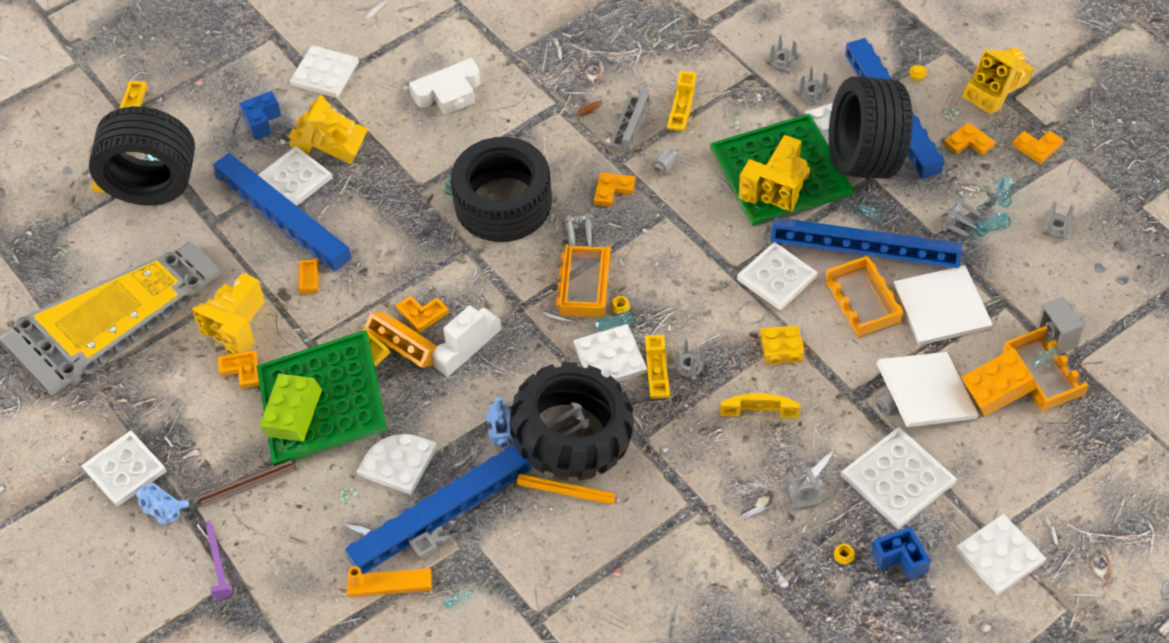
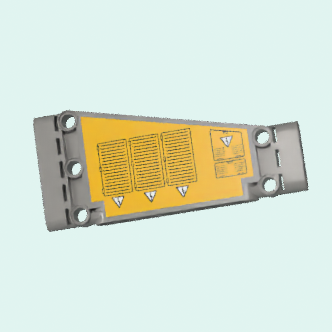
[0,241,222,397]

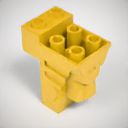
[962,47,1035,114]
[289,94,368,164]
[739,135,810,212]
[192,273,265,355]

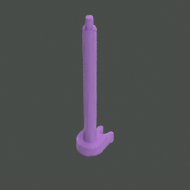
[206,520,233,601]

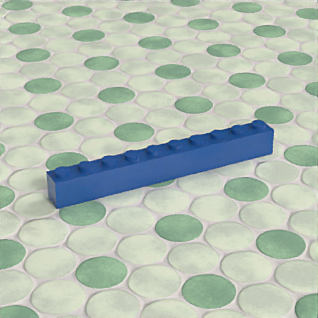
[845,38,945,179]
[213,153,352,272]
[770,217,962,268]
[345,445,532,574]

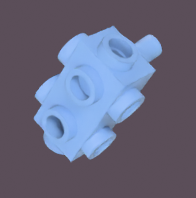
[486,397,514,448]
[136,483,188,525]

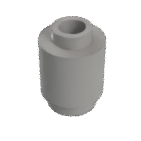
[652,149,678,175]
[876,391,898,415]

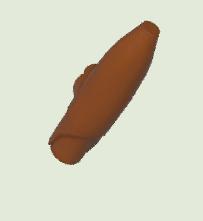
[577,101,602,116]

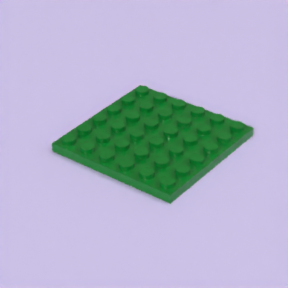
[710,113,854,226]
[257,330,388,466]

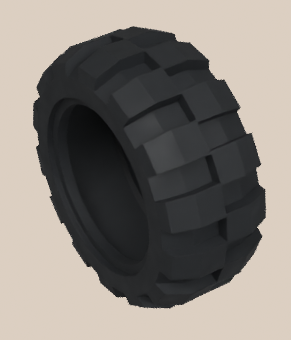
[509,362,635,481]

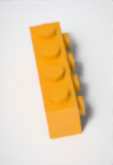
[364,311,438,368]

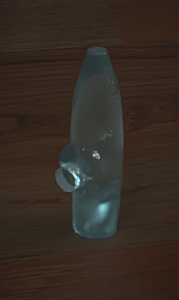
[858,203,883,222]
[1032,347,1058,369]
[443,589,473,609]

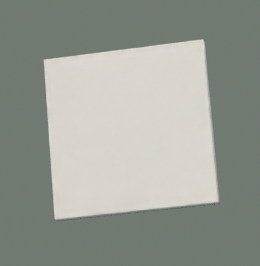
[893,265,993,345]
[876,352,979,427]
[840,427,957,530]

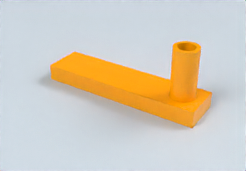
[347,566,432,598]

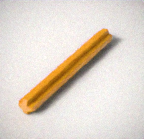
[517,474,615,505]

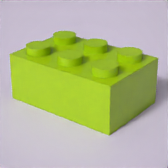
[259,374,322,442]

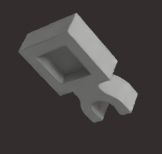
[409,526,449,561]

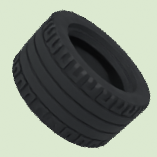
[828,76,913,179]
[88,106,195,206]
[450,137,552,242]

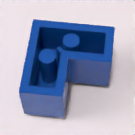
[239,91,281,140]
[871,526,931,580]

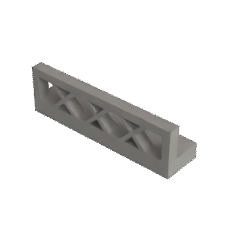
[609,88,650,153]

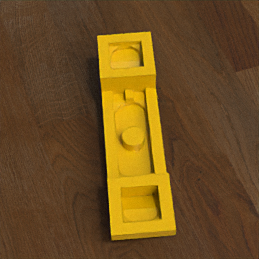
[667,71,697,132]
[645,335,670,399]
[720,393,801,418]

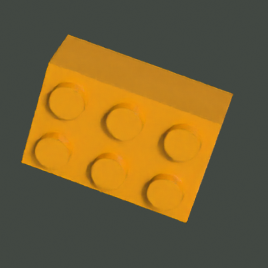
[961,348,1037,417]

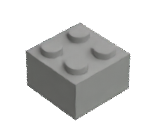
[1036,297,1084,355]

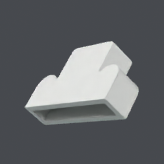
[409,58,480,115]
[432,305,502,377]

